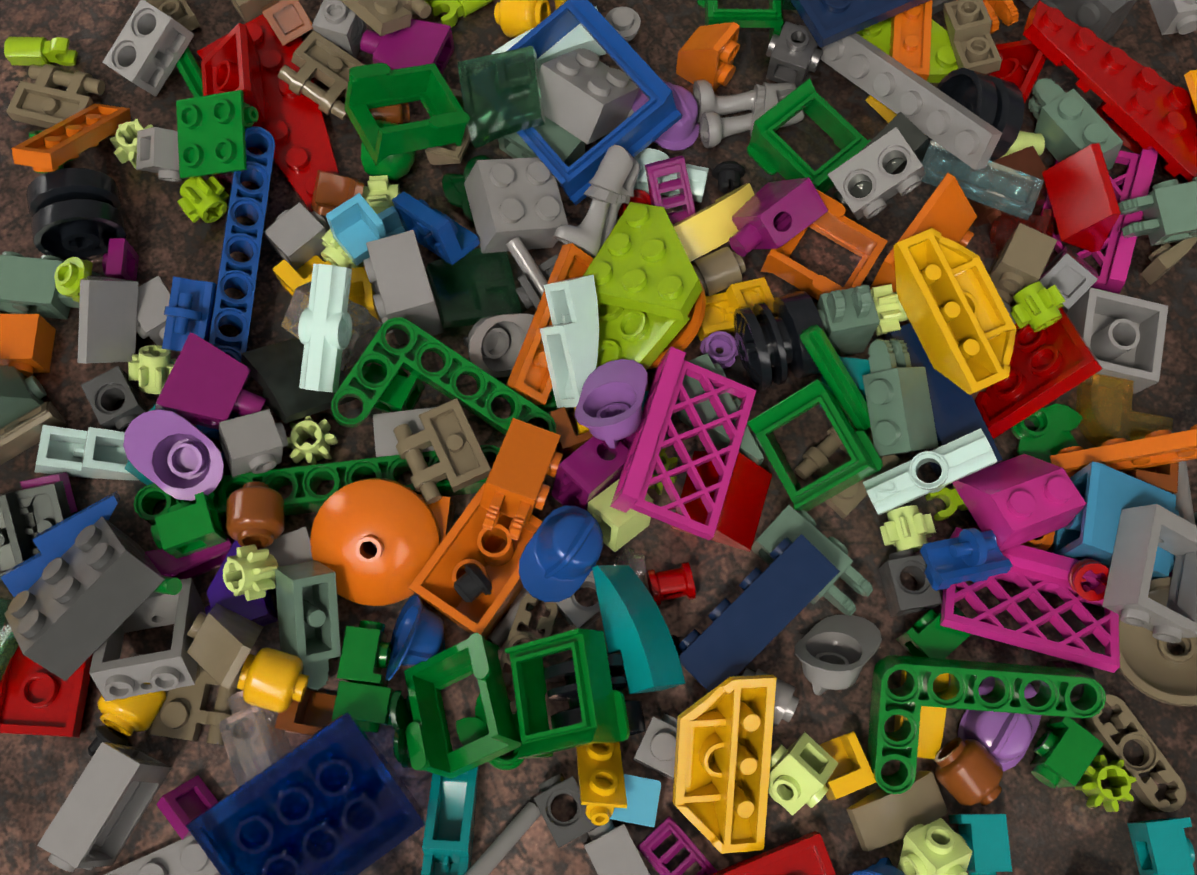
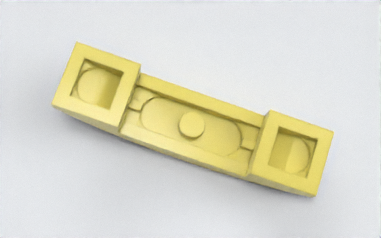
[673,183,755,262]

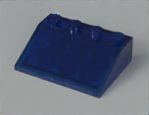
[186,711,425,875]

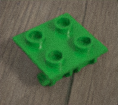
[176,90,259,179]

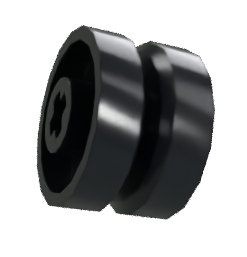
[926,68,1025,163]
[26,168,127,260]

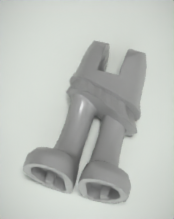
[693,80,805,148]
[553,145,641,258]

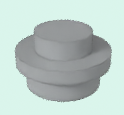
[605,6,641,42]

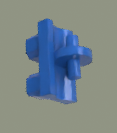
[162,276,217,352]
[920,528,1013,591]

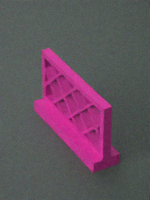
[1036,149,1159,294]
[610,346,756,540]
[940,527,1120,673]

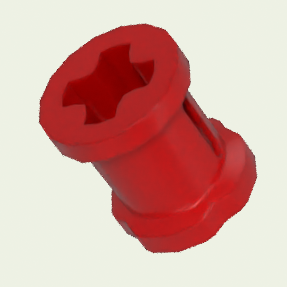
[646,562,696,606]

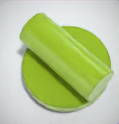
[54,257,93,302]

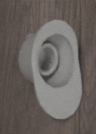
[463,313,535,378]
[794,615,882,696]

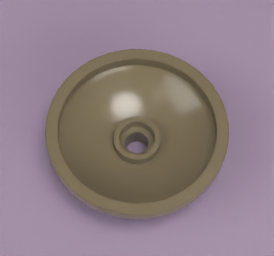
[1118,577,1197,707]

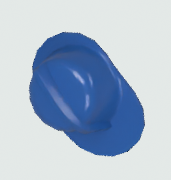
[519,505,603,602]
[386,595,446,681]

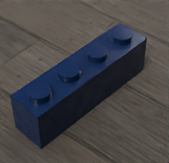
[884,323,1003,487]
[677,534,840,692]

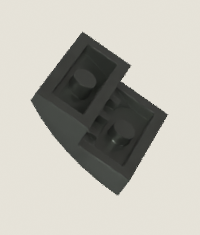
[241,337,355,423]
[0,481,72,581]

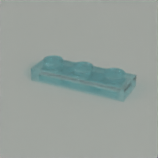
[920,139,1044,220]

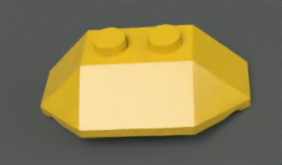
[894,228,1017,395]
[672,675,777,854]

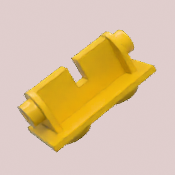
[576,742,627,826]

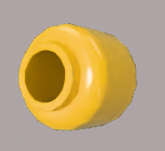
[494,0,551,38]
[237,647,309,713]
[97,683,166,736]

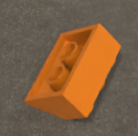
[870,173,977,293]
[408,483,543,640]

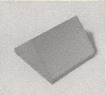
[77,275,138,364]

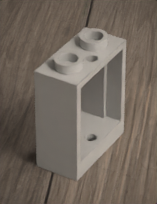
[1102,504,1197,643]
[89,578,204,701]
[37,742,171,872]

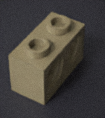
[988,223,1057,307]

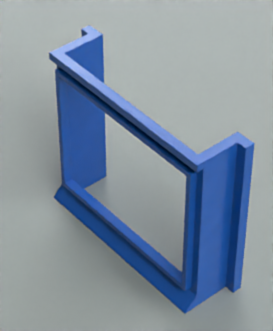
[470,0,682,206]

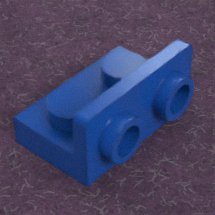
[392,191,480,265]

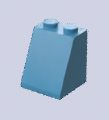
[1052,461,1179,580]

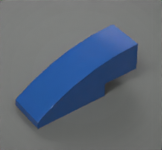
[0,491,121,597]

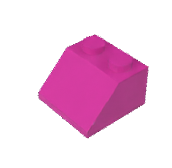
[952,454,1087,551]

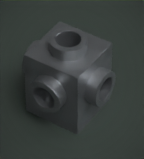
[766,21,823,88]

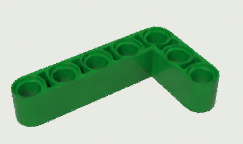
[331,317,556,436]
[867,655,1106,794]

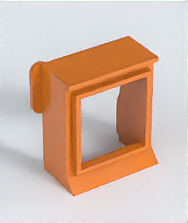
[760,189,888,300]

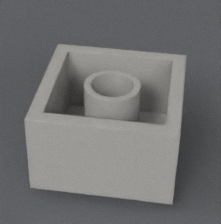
[527,48,639,145]
[464,157,568,253]
[363,230,444,345]
[1067,287,1168,394]

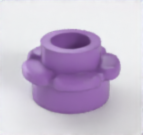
[700,331,738,369]

